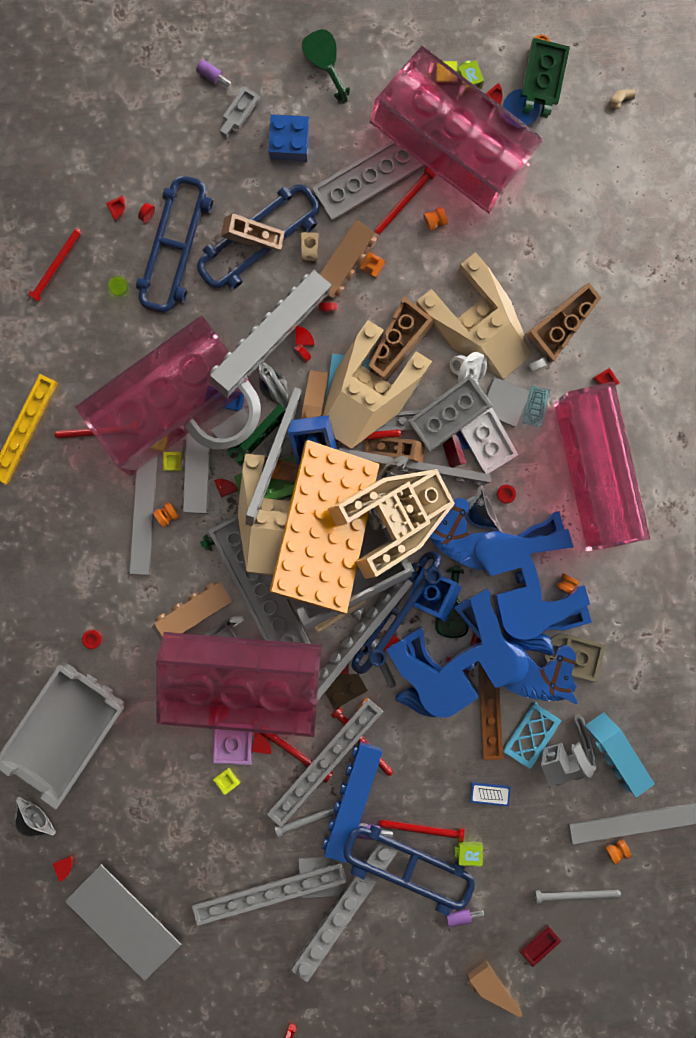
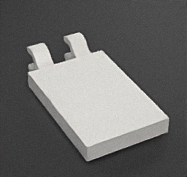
[460,408,518,474]

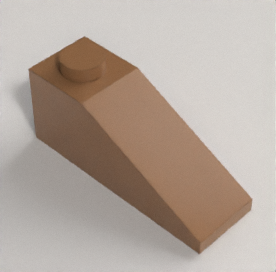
[221,213,285,250]
[301,370,329,419]
[363,437,426,462]
[467,961,523,1017]

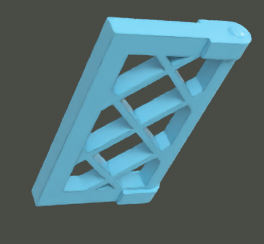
[503,702,562,769]

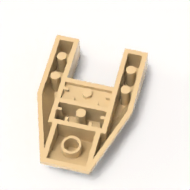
[416,252,532,380]
[323,320,432,449]
[238,454,291,576]
[328,469,455,579]

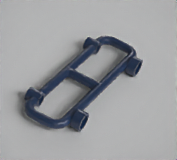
[136,176,214,313]
[197,184,320,290]
[351,551,442,674]
[343,825,475,916]

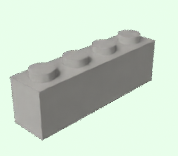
[180,435,211,514]

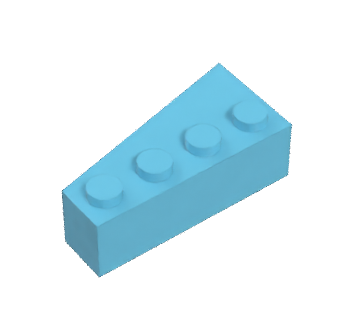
[585,712,654,797]

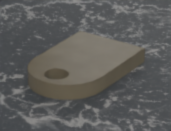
[544,634,606,682]

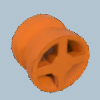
[555,573,580,594]

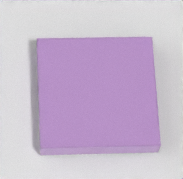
[212,724,253,765]

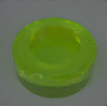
[109,276,129,296]

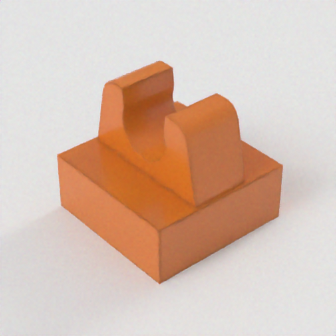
[360,252,386,279]

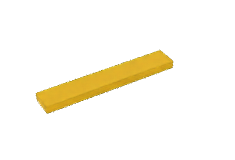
[0,374,58,485]

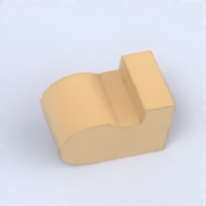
[301,232,319,261]

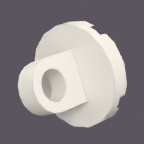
[450,352,487,385]

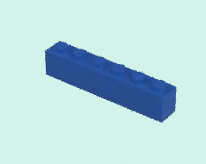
[321,741,383,863]

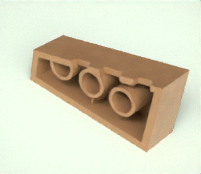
[320,219,380,298]
[526,283,601,363]
[369,296,434,381]
[152,582,232,646]

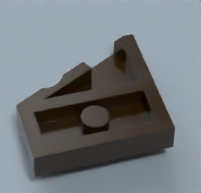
[325,673,368,710]

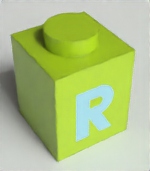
[457,60,484,95]
[454,842,483,866]

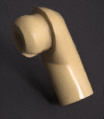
[610,89,635,109]

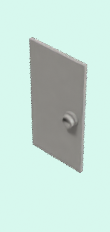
[65,864,181,981]

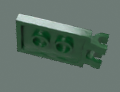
[520,38,570,119]
[227,403,286,466]

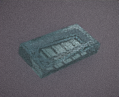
[523,385,550,427]

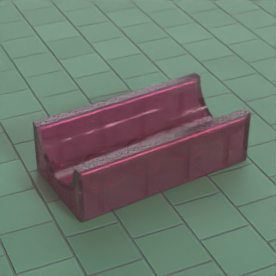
[369,46,544,214]
[75,315,253,476]
[554,381,650,551]
[156,632,322,737]

